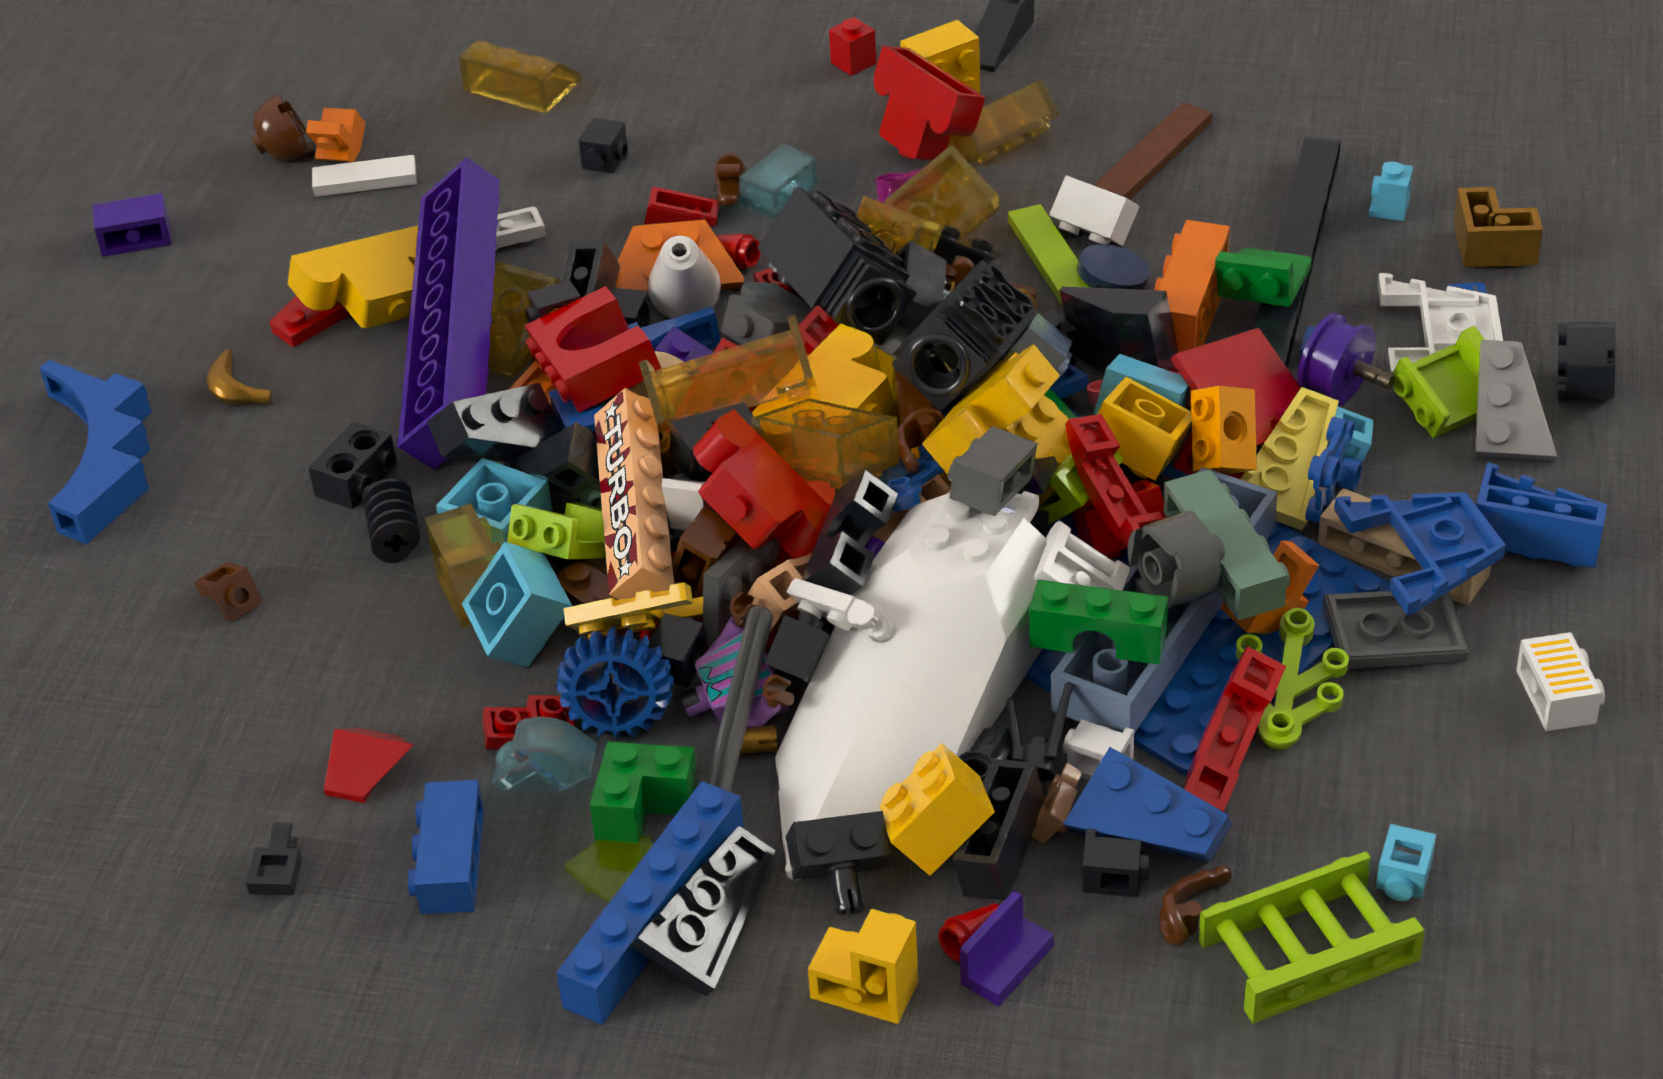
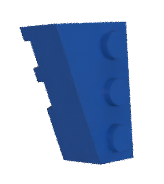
[1476,462,1608,568]
[1063,747,1233,863]

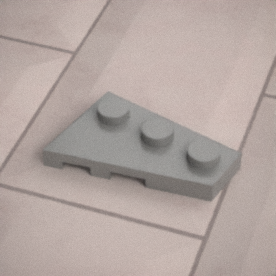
[1475,340,1557,461]

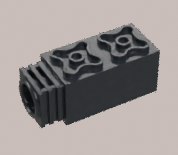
[757,186,916,346]
[892,259,1038,411]

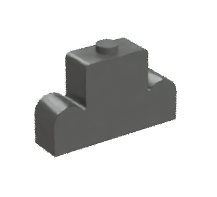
[721,282,840,358]

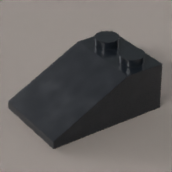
[1059,286,1178,371]

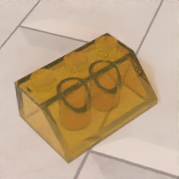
[459,40,582,113]
[946,79,1060,164]

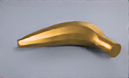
[206,349,272,405]

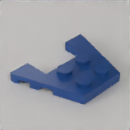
[1334,492,1506,616]

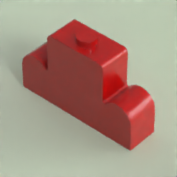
[873,45,986,161]
[693,409,830,559]

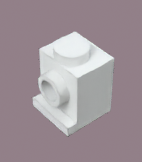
[1063,720,1134,780]

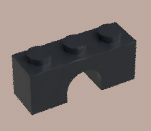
[802,470,898,595]

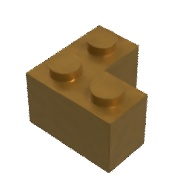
[1453,187,1543,268]

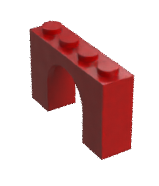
[524,286,663,413]

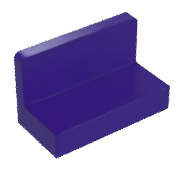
[960,891,1054,1006]

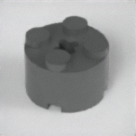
[1128,511,1225,608]

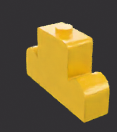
[287,225,418,328]
[752,324,895,461]
[922,344,1060,475]

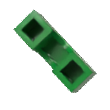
[1029,580,1168,665]

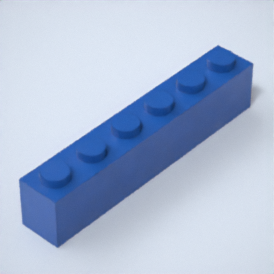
[556,781,744,1025]

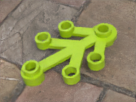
[1230,608,1349,750]

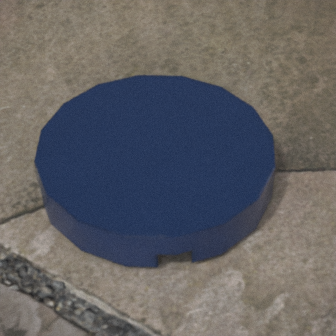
[1076,244,1151,290]

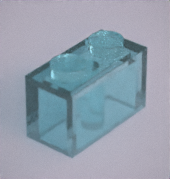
[739,144,818,220]

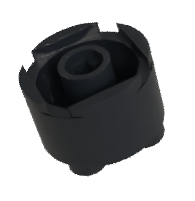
[1558,322,1616,400]

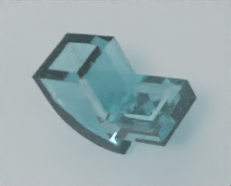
[492,717,597,793]

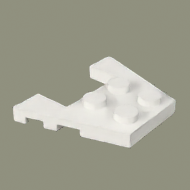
[1377,273,1503,374]

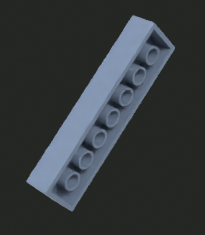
[1051,467,1277,733]

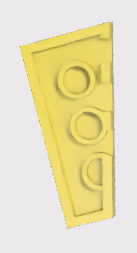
[1240,387,1339,531]

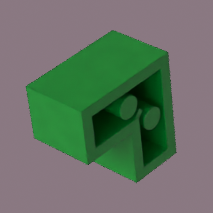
[590,741,698,845]

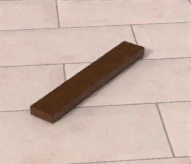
[1093,102,1212,200]

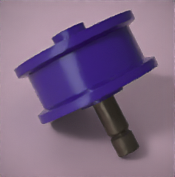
[1297,312,1395,406]

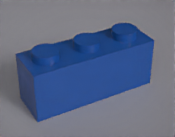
[408,780,484,914]

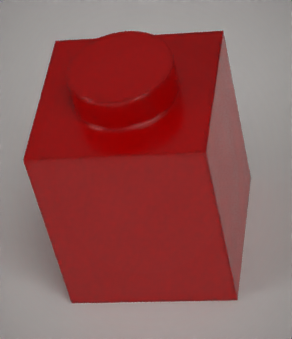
[829,17,877,76]

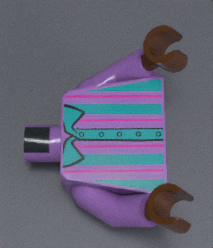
[680,593,794,728]

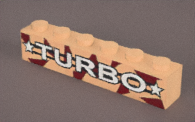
[594,388,674,600]

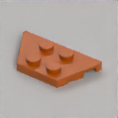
[616,220,744,297]

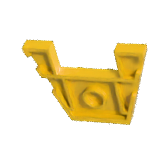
[563,582,703,639]

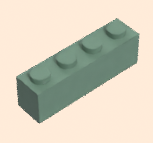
[1163,469,1290,621]

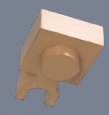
[1031,763,1082,844]

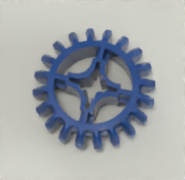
[556,625,674,741]

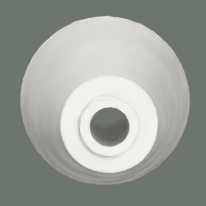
[648,236,721,319]

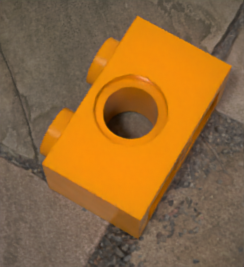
[1191,386,1257,474]

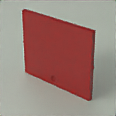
[1170,328,1301,448]

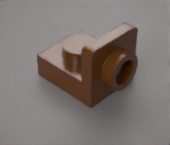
[193,562,263,621]

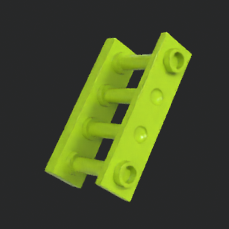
[1199,851,1425,1024]

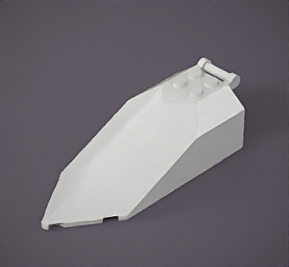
[775,491,1047,880]

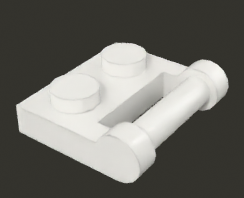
[1033,521,1130,591]

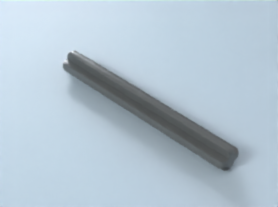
[706,606,773,792]

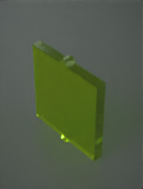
[564,835,653,904]

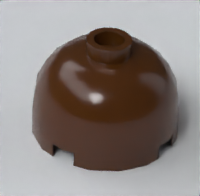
[251,93,316,162]

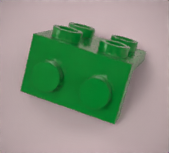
[1215,248,1311,307]

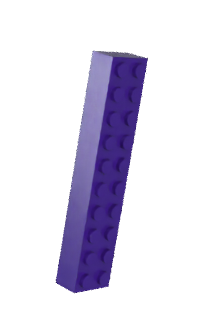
[398,157,500,469]

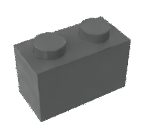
[948,426,1038,516]

